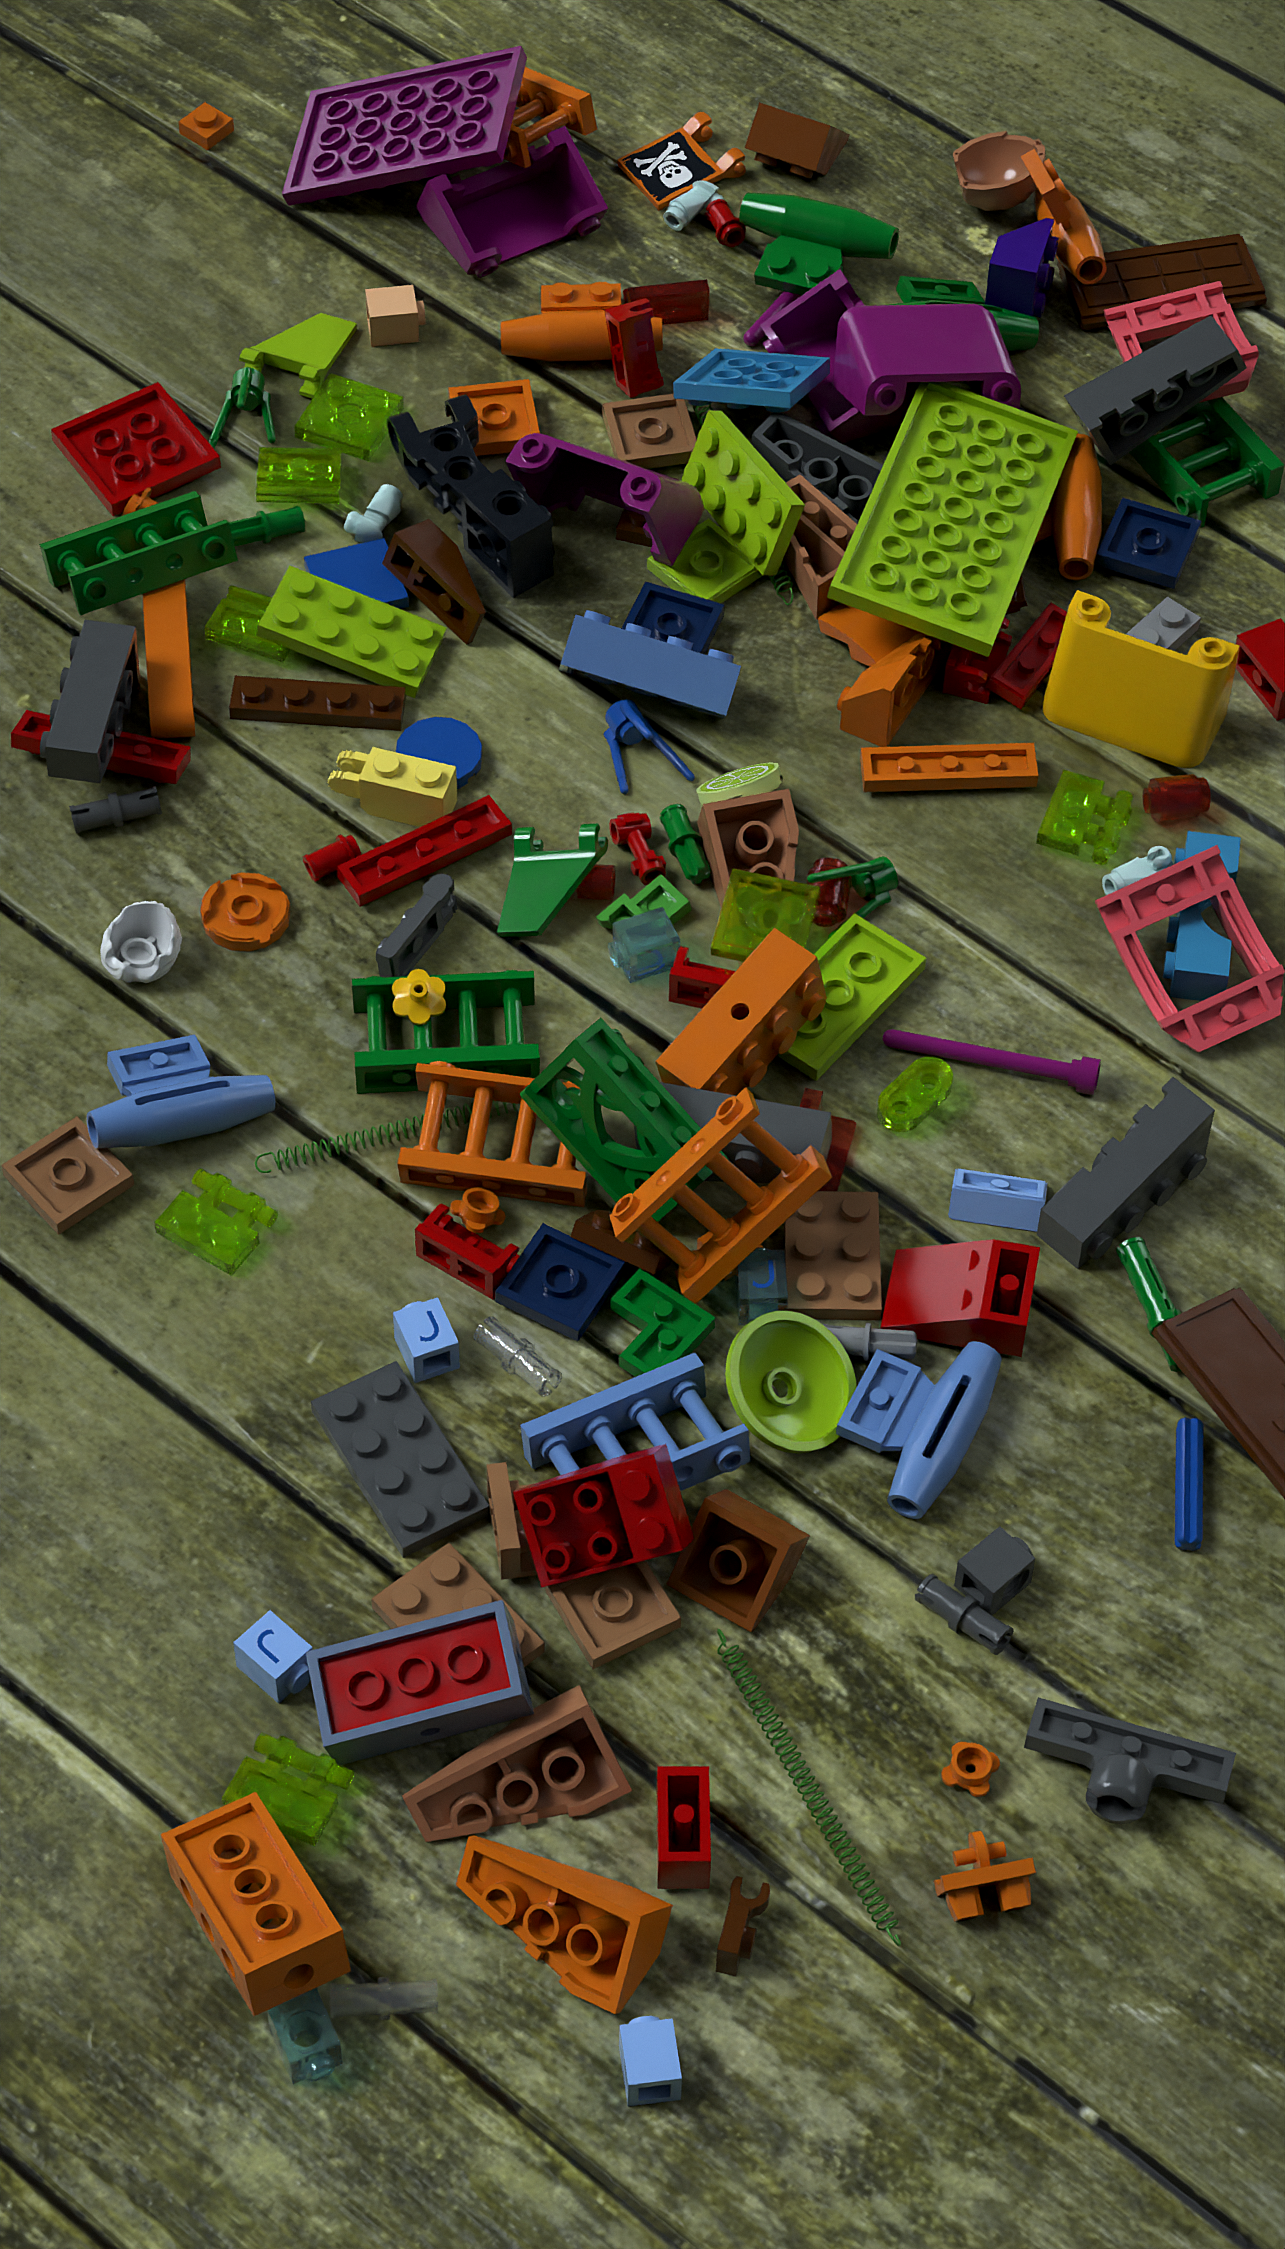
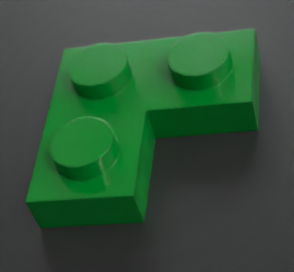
[611,1268,716,1377]

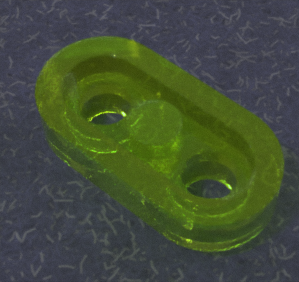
[877,1057,953,1132]

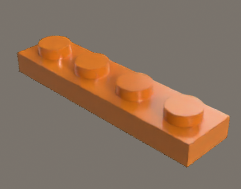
[860,743,1039,792]

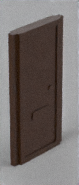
[1057,234,1267,330]
[1152,1288,1285,1499]

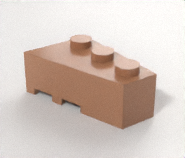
[783,474,857,620]

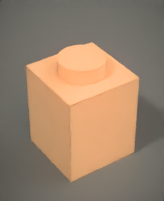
[365,285,426,347]

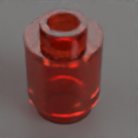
[1142,774,1211,822]
[802,857,852,927]

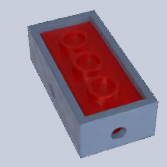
[306,1600,534,1766]

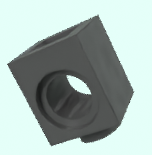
[954,1526,1035,1615]

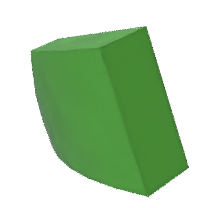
[596,874,692,935]

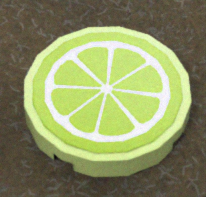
[696,762,783,807]

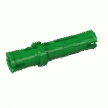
[1116,1237,1182,1372]

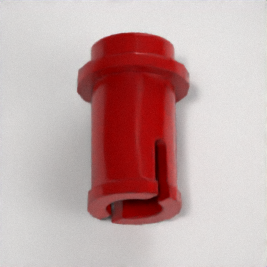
[705,199,746,247]
[302,834,362,882]

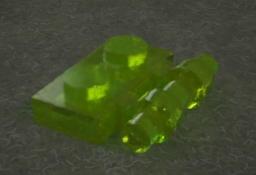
[1036,769,1133,865]
[155,1168,278,1276]
[222,1732,354,1846]

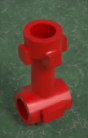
[609,812,666,885]

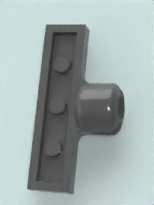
[1024,1697,1236,1825]

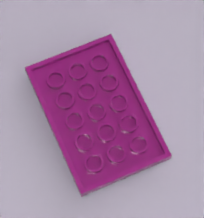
[282,46,527,206]

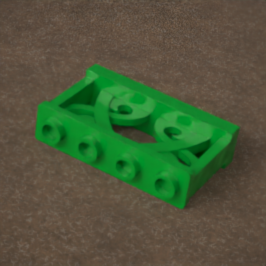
[520,1018,728,1222]

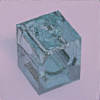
[267,1987,343,2084]

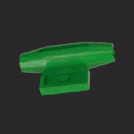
[739,192,899,295]
[887,276,1039,352]

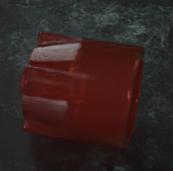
[577,864,616,901]

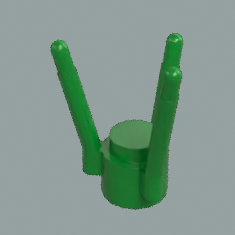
[208,367,276,448]
[804,856,898,939]

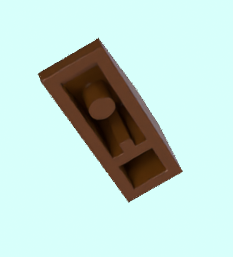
[382,519,486,645]

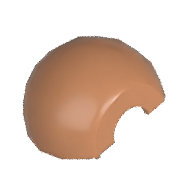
[953,131,1046,211]

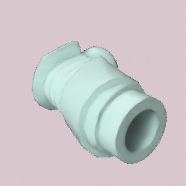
[663,180,725,231]
[344,484,403,543]
[1102,846,1174,895]

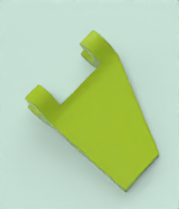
[239,313,357,399]

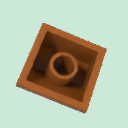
[745,102,850,179]
[666,1489,810,1632]

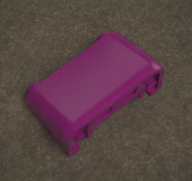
[416,126,608,278]
[760,269,919,444]
[832,304,1021,416]
[505,433,704,566]

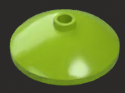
[725,1311,857,1454]

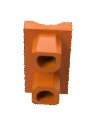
[934,1830,1036,1922]

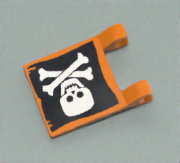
[617,112,746,211]

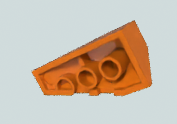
[837,632,954,747]
[456,1835,673,2014]

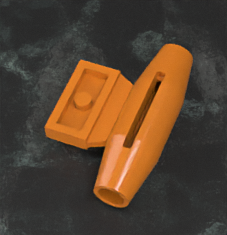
[1020,149,1107,284]
[501,282,663,362]
[1033,433,1102,580]

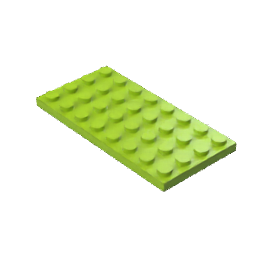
[827,382,1078,657]

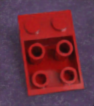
[880,1239,1040,1357]
[513,1444,694,1588]

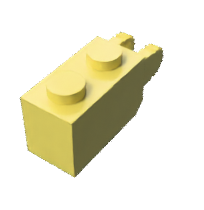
[327,747,457,827]

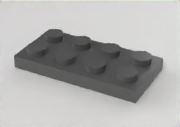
[311,1361,490,1558]

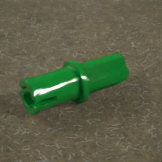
[229,506,305,546]
[659,804,711,884]

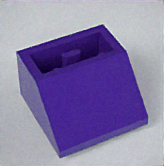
[985,218,1059,318]

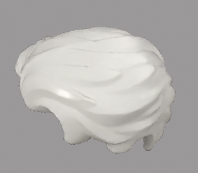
[100,901,182,983]

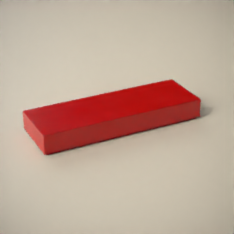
[985,602,1067,709]

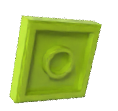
[647,518,763,603]

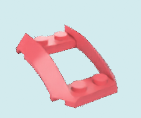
[1104,281,1259,403]
[1095,845,1285,1053]

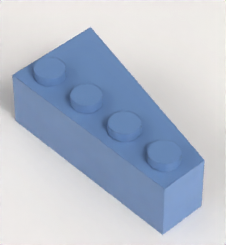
[559,610,741,718]

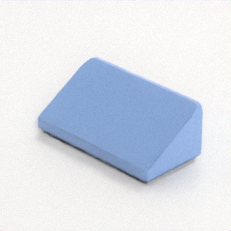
[948,1169,1047,1232]

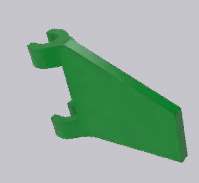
[497,823,608,937]

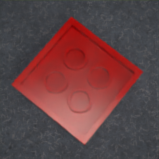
[51,382,221,516]

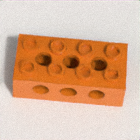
[161,1792,351,2016]

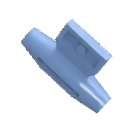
[87,1035,275,1148]
[836,1341,1002,1519]

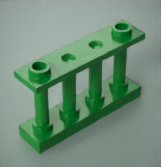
[1129,397,1284,528]
[39,491,238,615]
[352,970,540,1094]

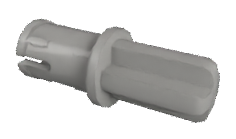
[823,1323,917,1361]

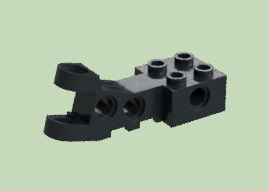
[387,394,555,598]

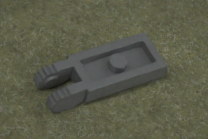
[376,873,457,977]

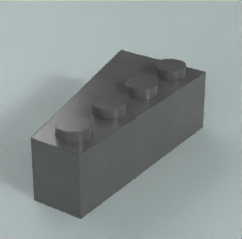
[1064,315,1247,466]
[752,412,883,524]
[40,620,141,783]
[1037,1077,1215,1269]
[634,1082,832,1183]

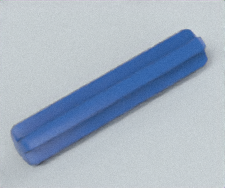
[1175,1417,1204,1551]

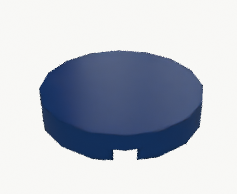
[396,717,482,789]

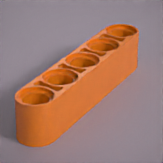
[143,579,195,739]

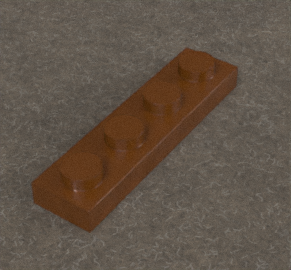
[229,675,406,731]

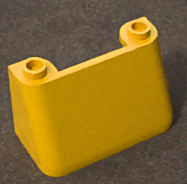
[1042,590,1240,768]

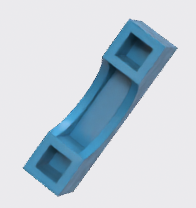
[1163,831,1241,1001]

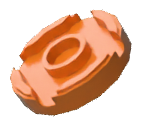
[200,872,290,952]

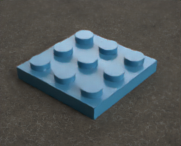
[673,348,830,412]

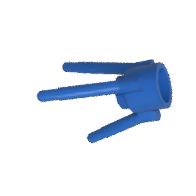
[603,699,695,794]

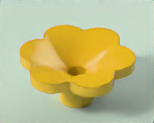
[392,969,446,1026]

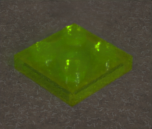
[294,373,404,462]
[710,869,820,962]

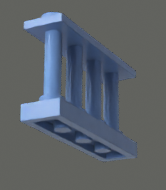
[520,1353,751,1491]

